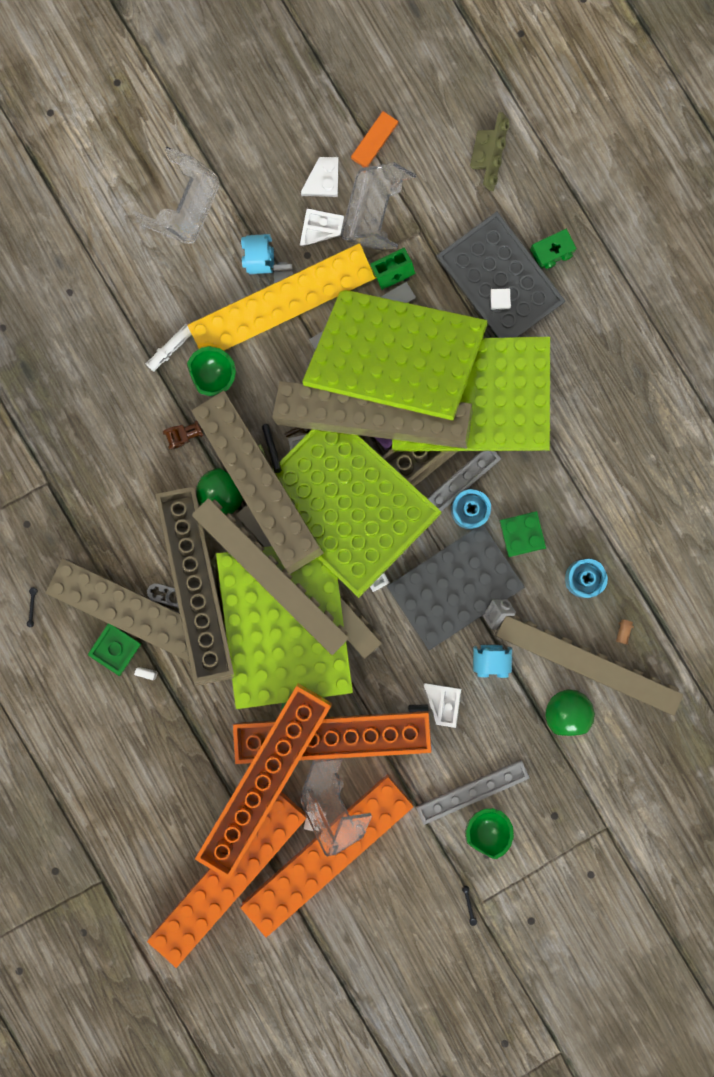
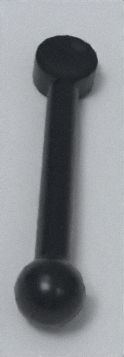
[26,588,38,628]
[462,886,477,926]

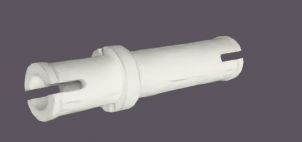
[145,324,192,372]

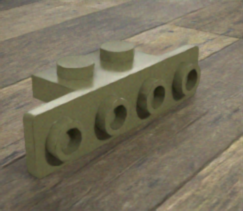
[470,112,510,191]

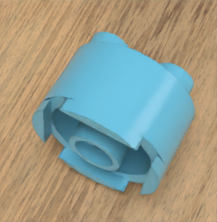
[241,234,274,274]
[451,489,491,529]
[565,559,608,598]
[473,645,512,678]

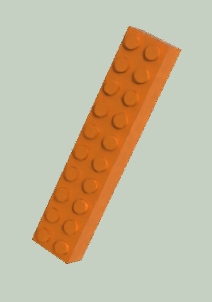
[195,683,332,879]
[233,711,432,764]
[240,774,414,938]
[147,791,307,968]

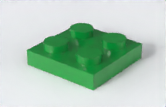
[499,511,546,557]
[88,623,142,676]

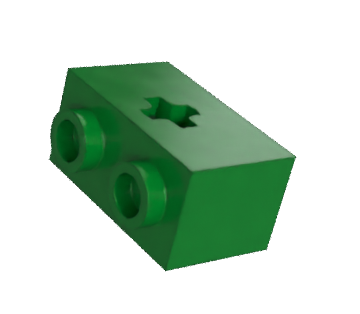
[530,228,577,270]
[370,247,416,290]

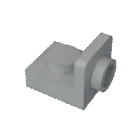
[273,262,293,283]
[483,599,516,630]

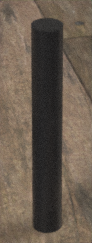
[262,424,282,473]

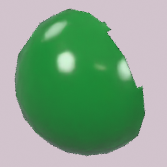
[187,346,236,396]
[196,468,244,515]
[545,689,595,736]
[465,808,514,859]

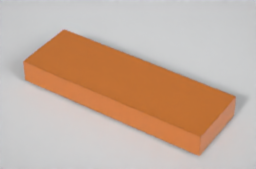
[351,111,398,169]

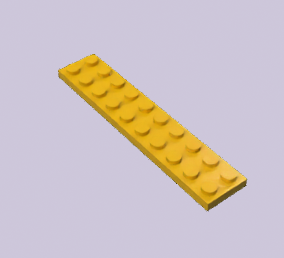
[187,243,375,351]

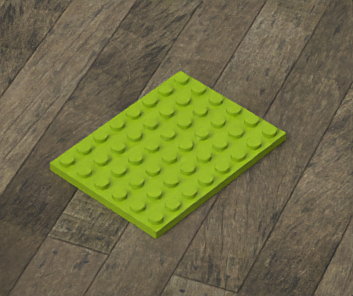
[303,290,487,420]
[392,337,550,451]
[273,429,442,598]
[216,546,353,709]

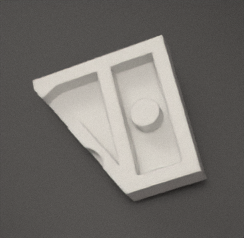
[301,157,338,197]
[300,209,344,246]
[424,683,462,728]

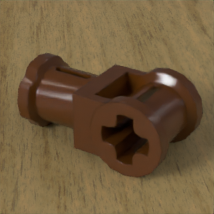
[163,421,204,450]

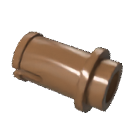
[616,619,634,645]

